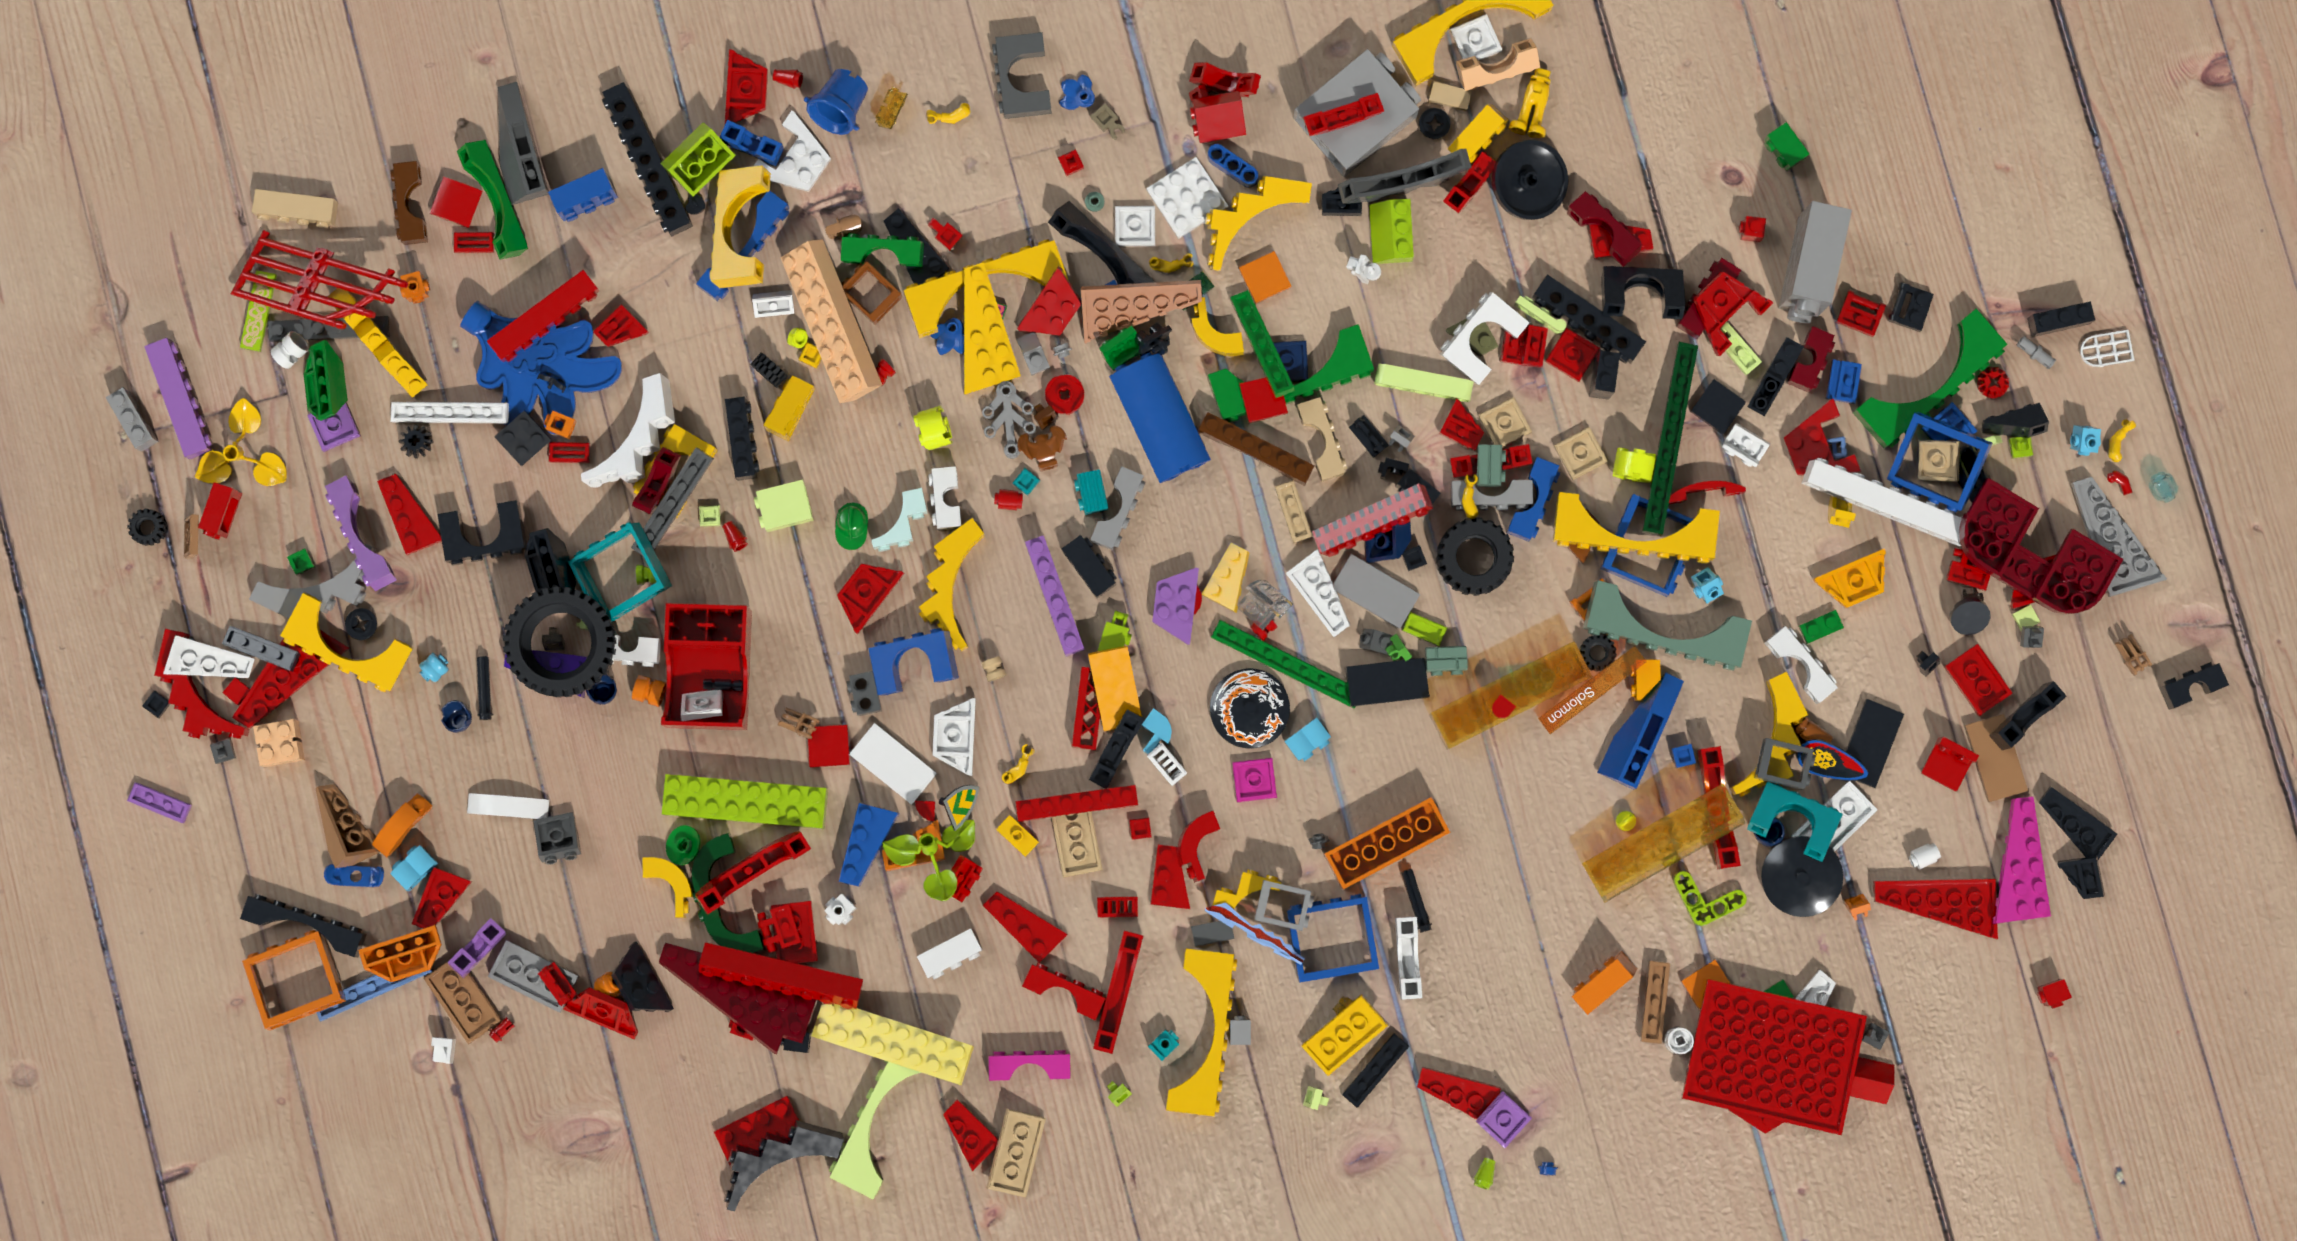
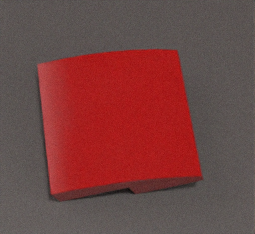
[429,177,483,228]
[1500,325,1548,367]

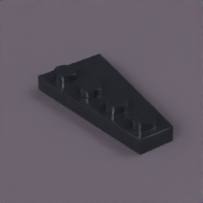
[883,208,949,285]

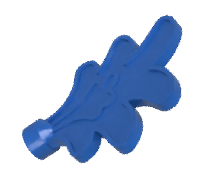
[460,300,622,435]

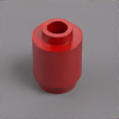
[994,489,1023,511]

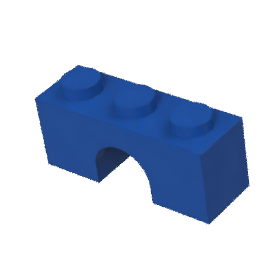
[719,120,784,166]

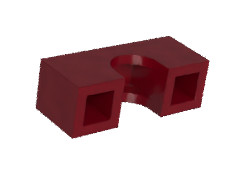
[1787,326,1835,393]

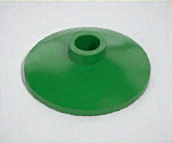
[666,825,701,865]

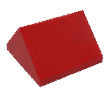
[1850,1057,1895,1104]

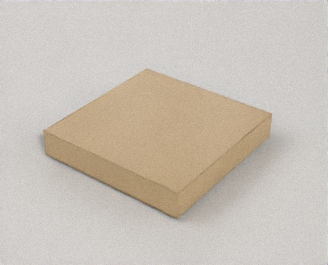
[1478,397,1532,448]
[1554,427,1608,481]
[1918,440,1960,482]

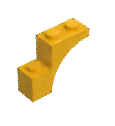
[1211,869,1282,919]

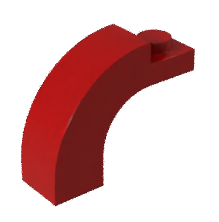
[1189,62,1261,97]
[1443,151,1496,213]
[1177,810,1220,883]

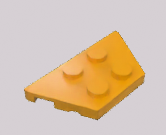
[1813,548,1886,608]

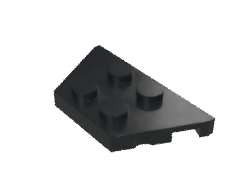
[611,941,674,1012]

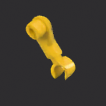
[926,103,970,124]
[1149,253,1194,273]
[2108,419,2136,462]
[1462,474,1479,519]
[1001,744,1035,784]

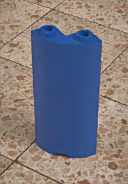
[1109,352,1211,483]

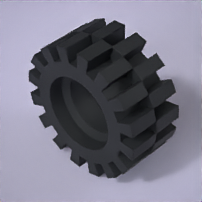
[750,352,788,388]
[127,508,167,546]
[1579,634,1617,671]

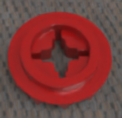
[1977,367,2009,398]

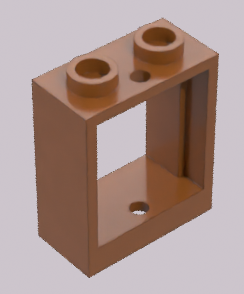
[841,262,902,325]

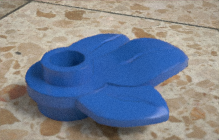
[1059,74,1095,110]
[930,318,964,355]

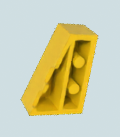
[763,375,815,442]

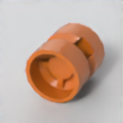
[632,675,667,707]

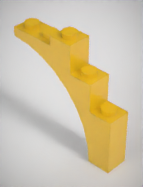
[1205,176,1312,271]
[327,288,428,398]
[918,518,985,652]
[1730,671,1808,797]

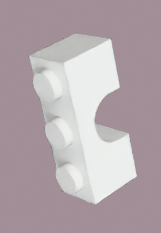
[929,466,962,530]
[612,635,661,667]

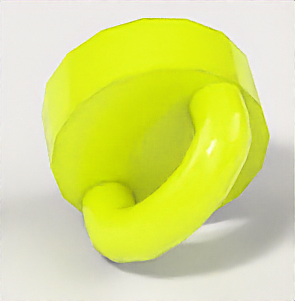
[787,328,808,348]
[1615,811,1636,831]

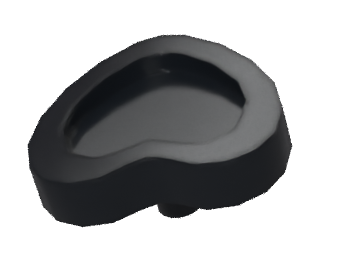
[686,194,706,215]

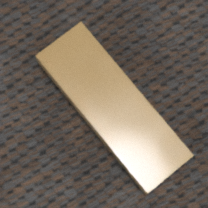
[1275,480,1313,543]

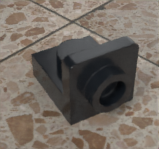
[1378,457,1409,479]

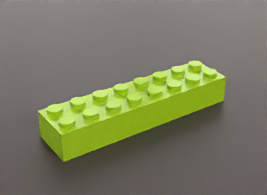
[662,774,828,829]

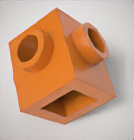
[400,271,430,304]

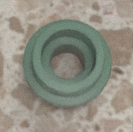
[1085,192,1105,212]

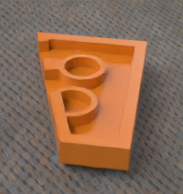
[882,820,945,871]

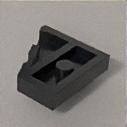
[1322,187,1362,216]
[2057,856,2105,899]

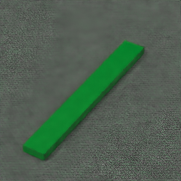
[1211,620,1356,709]

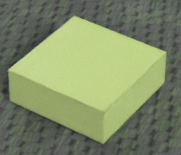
[699,505,721,527]
[2012,605,2040,632]

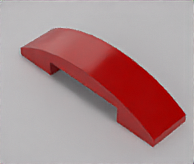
[1303,93,1384,136]
[1450,444,1533,478]
[1669,481,1746,505]

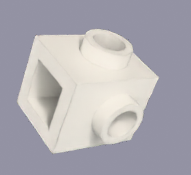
[824,894,857,925]

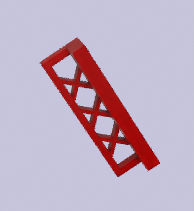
[1072,667,1100,750]

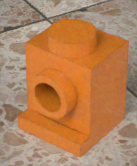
[544,411,577,440]

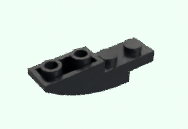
[1747,337,1804,417]

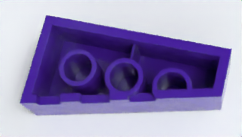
[504,650,587,698]

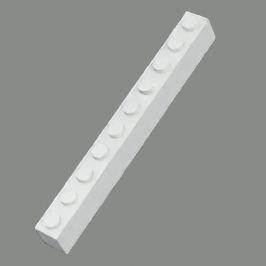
[1801,458,1963,547]

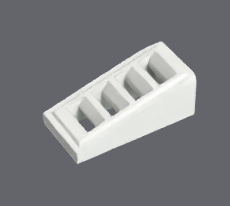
[1146,743,1187,786]

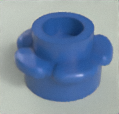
[1538,1162,1558,1176]

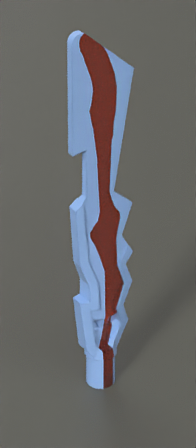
[1205,903,1305,965]

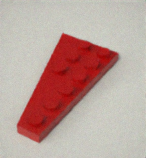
[232,629,350,729]
[1873,879,1998,940]

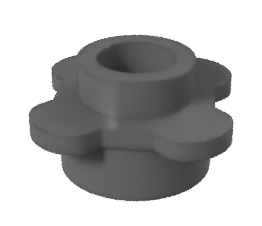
[1308,833,1330,849]

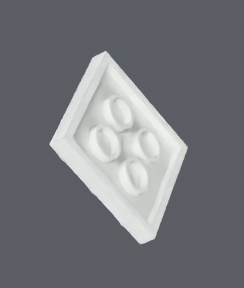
[1146,157,1228,239]

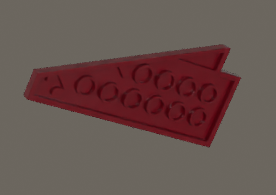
[659,942,816,1055]

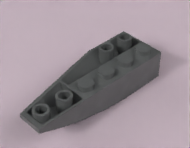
[498,82,549,205]

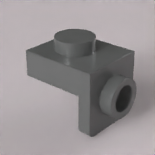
[1359,629,1393,655]

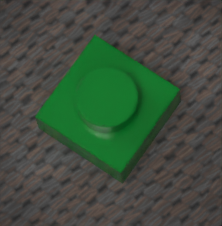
[287,548,315,575]

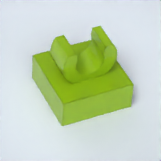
[2009,437,2033,459]
[1107,1081,1132,1107]

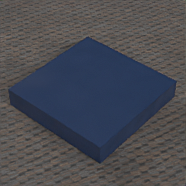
[1273,341,1308,382]

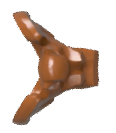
[1017,426,1067,472]

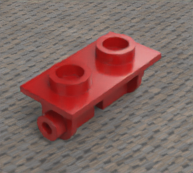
[538,962,578,1006]

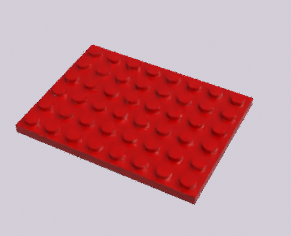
[1681,979,1867,1136]

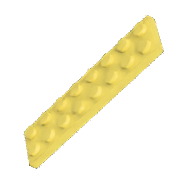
[811,1003,974,1085]

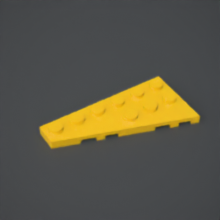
[964,262,1021,395]

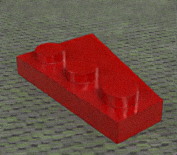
[1588,225,1654,259]

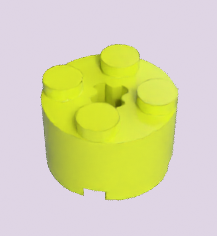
[913,405,953,451]
[1613,448,1656,483]

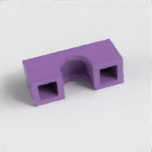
[448,918,506,979]

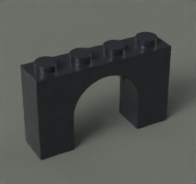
[1601,266,1685,319]
[438,500,527,566]

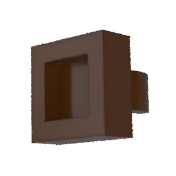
[1033,403,1058,430]

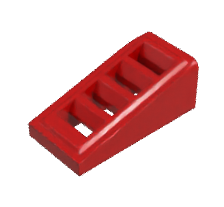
[1097,897,1138,918]

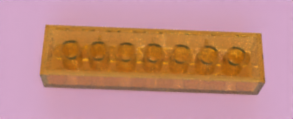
[1429,641,1593,750]
[1582,784,1745,903]

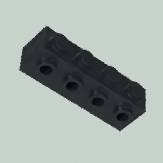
[725,396,760,481]

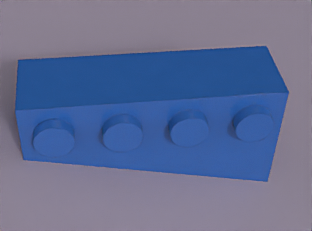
[839,803,899,887]

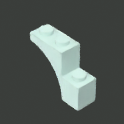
[872,488,928,552]

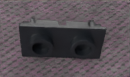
[1349,415,1389,458]

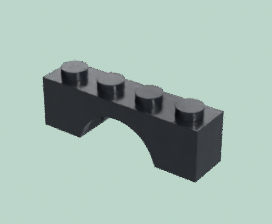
[1989,681,2066,750]

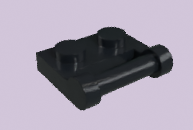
[1887,283,1934,332]

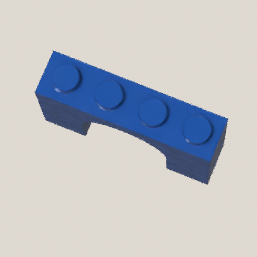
[868,628,959,696]

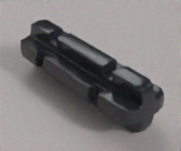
[703,678,743,691]

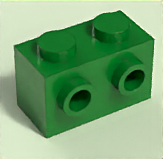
[1764,122,1809,171]

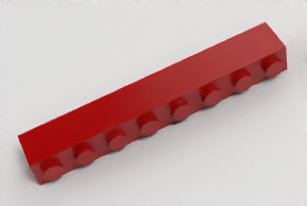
[699,942,863,1009]

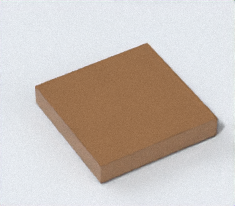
[184,514,199,559]

